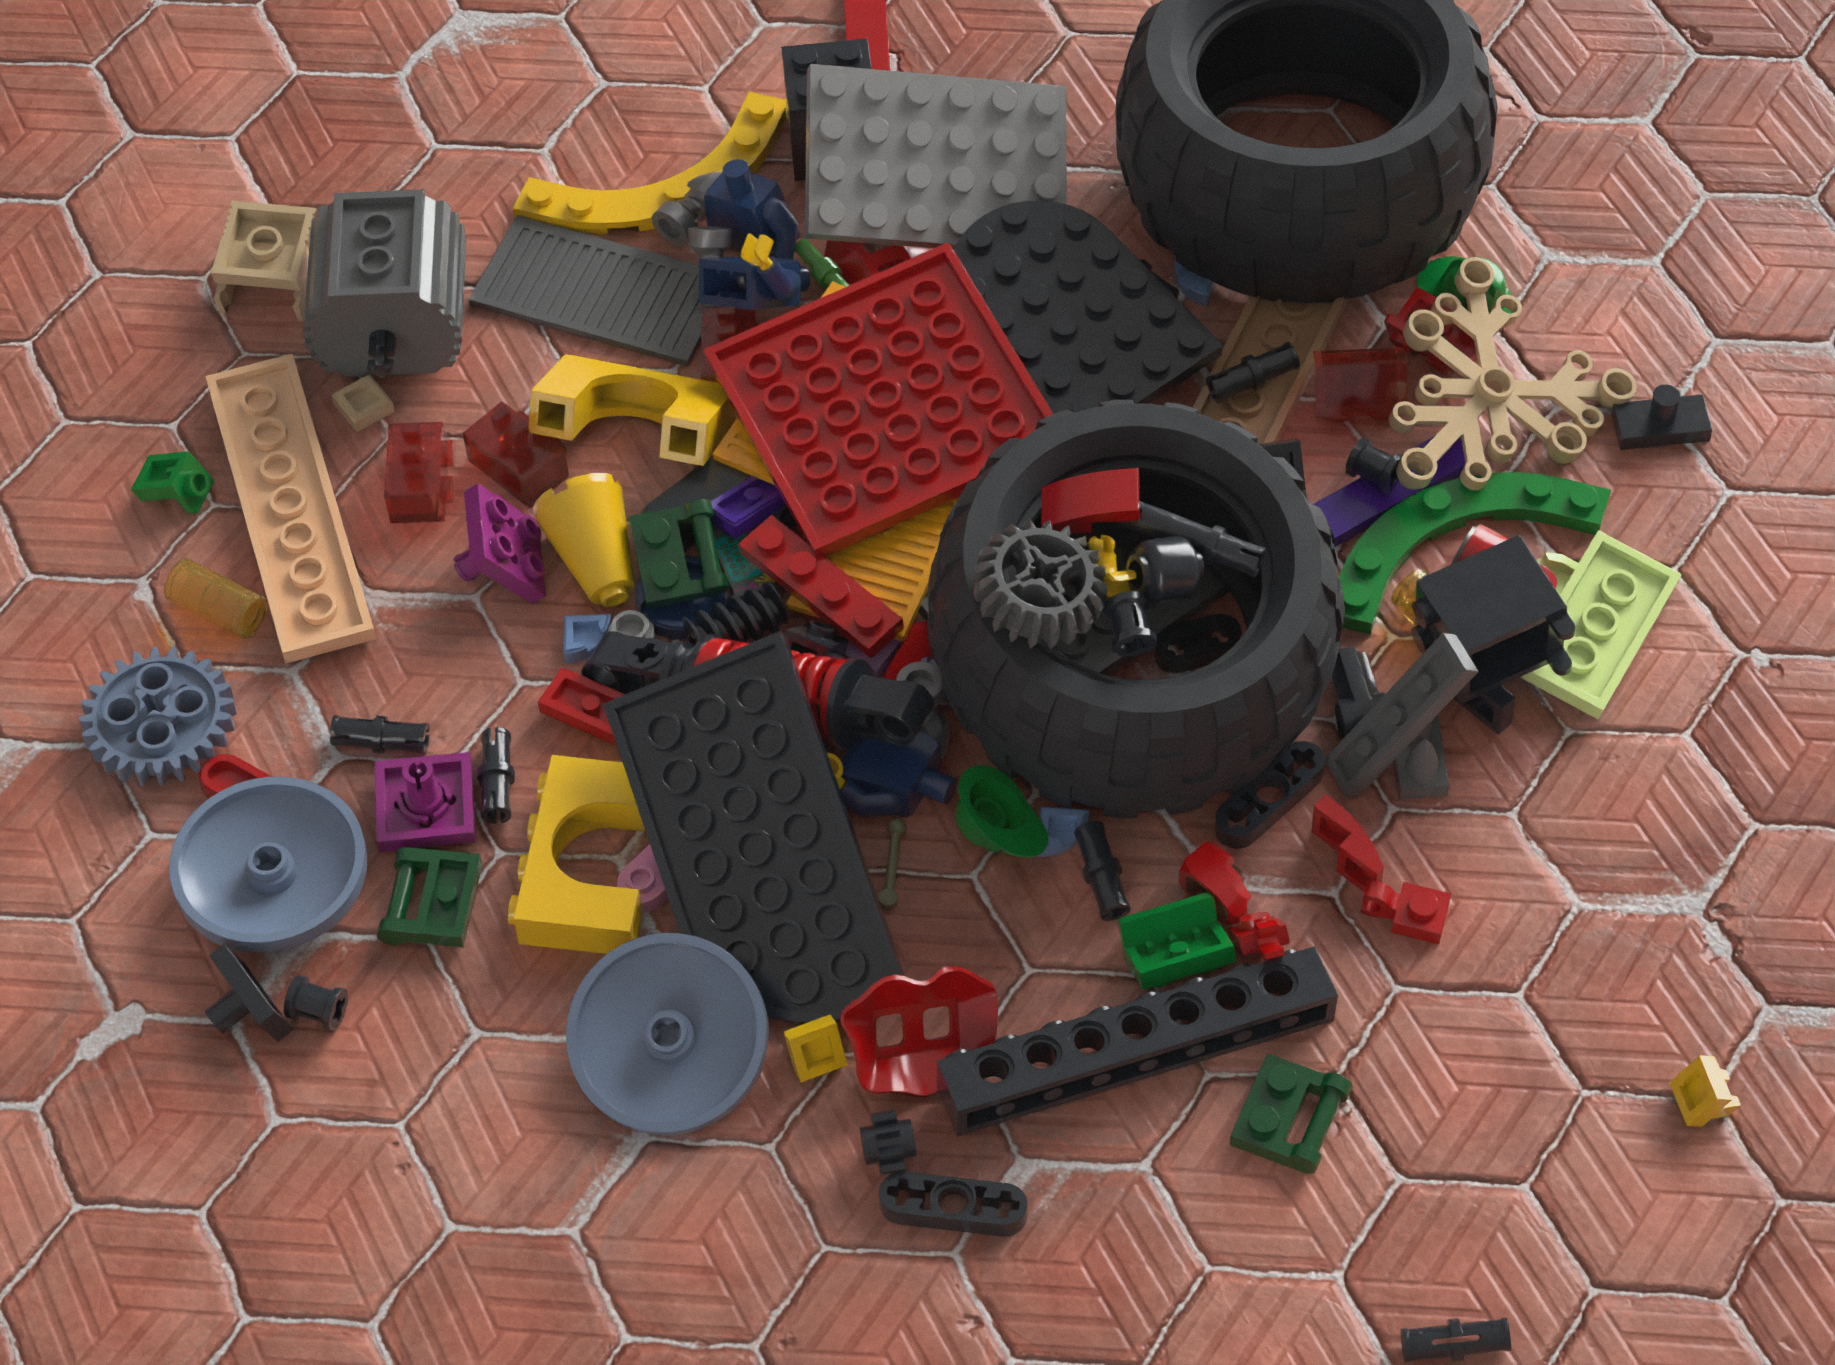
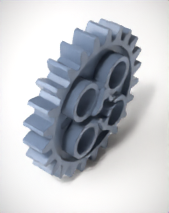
[79,647,237,786]

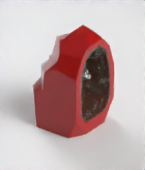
[1179,841,1252,925]

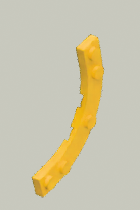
[513,91,787,235]

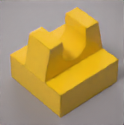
[784,1014,848,1082]
[1669,1055,1741,1127]

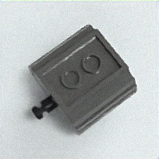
[303,189,466,378]

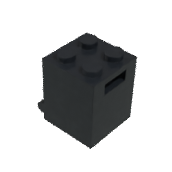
[781,38,872,181]
[1411,535,1575,704]

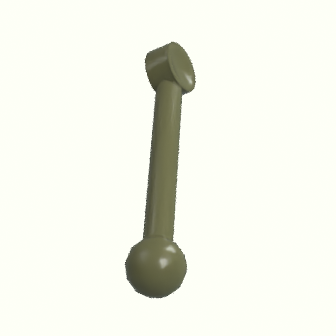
[878,818,906,910]

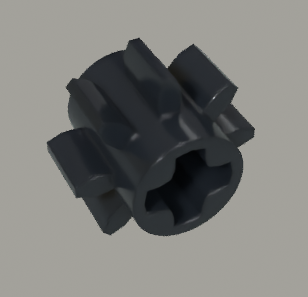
[859,1110,917,1174]

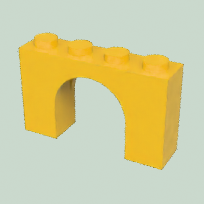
[528,354,735,466]
[508,755,646,954]

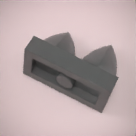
[1394,715,1449,799]

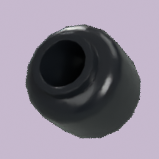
[1126,536,1204,604]

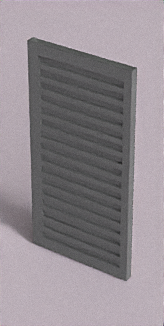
[469,215,720,367]

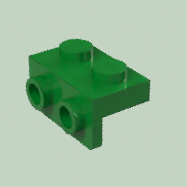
[1118,892,1236,990]

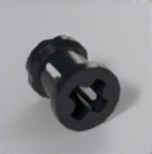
[1345,437,1403,494]
[1104,591,1157,657]
[284,975,348,1031]

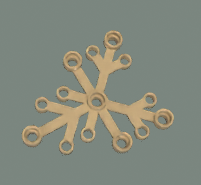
[1388,257,1637,490]

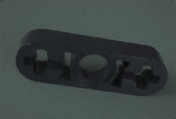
[1215,741,1325,849]
[879,1171,1028,1237]

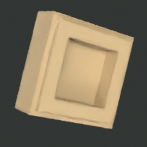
[332,374,395,433]

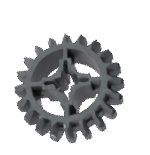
[972,518,1108,650]

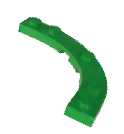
[1338,472,1611,635]

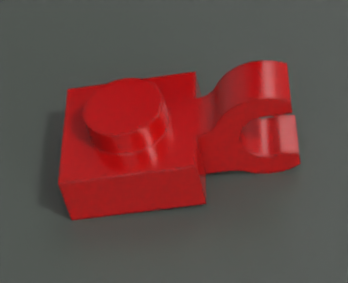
[1360,880,1451,944]
[1227,912,1290,961]

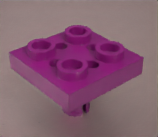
[453,483,546,604]
[374,752,476,852]

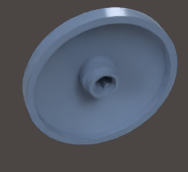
[169,777,368,953]
[566,933,769,1136]

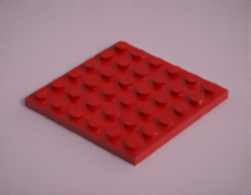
[703,242,1053,557]

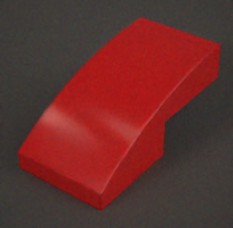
[1041,468,1139,533]
[1311,794,1384,892]

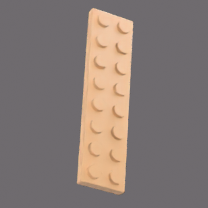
[205,353,376,664]

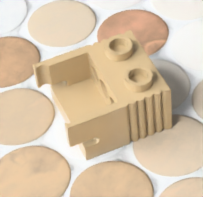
[211,201,317,321]

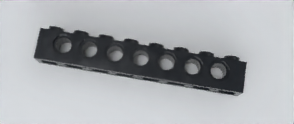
[937,946,1338,1136]

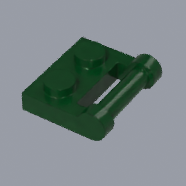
[629,499,729,608]
[376,847,483,948]
[1230,1053,1353,1174]

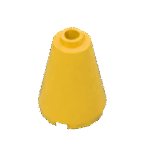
[532,473,634,607]

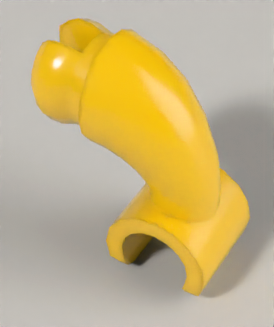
[1088,535,1136,600]

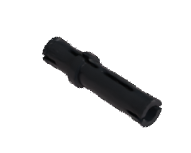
[1117,501,1266,578]

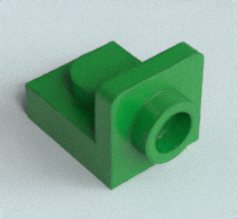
[131,451,214,514]

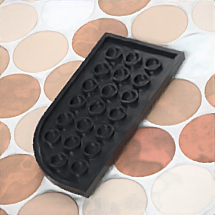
[603,631,905,1024]

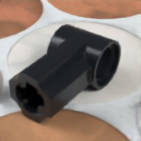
[1330,647,1385,740]

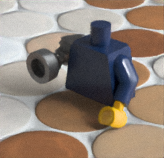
[651,159,800,259]
[688,227,811,310]
[827,662,957,818]

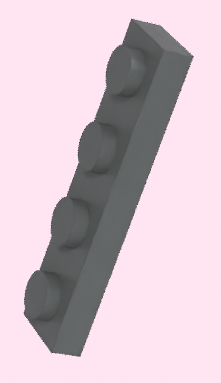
[1325,633,1479,798]

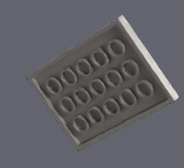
[805,64,1067,250]

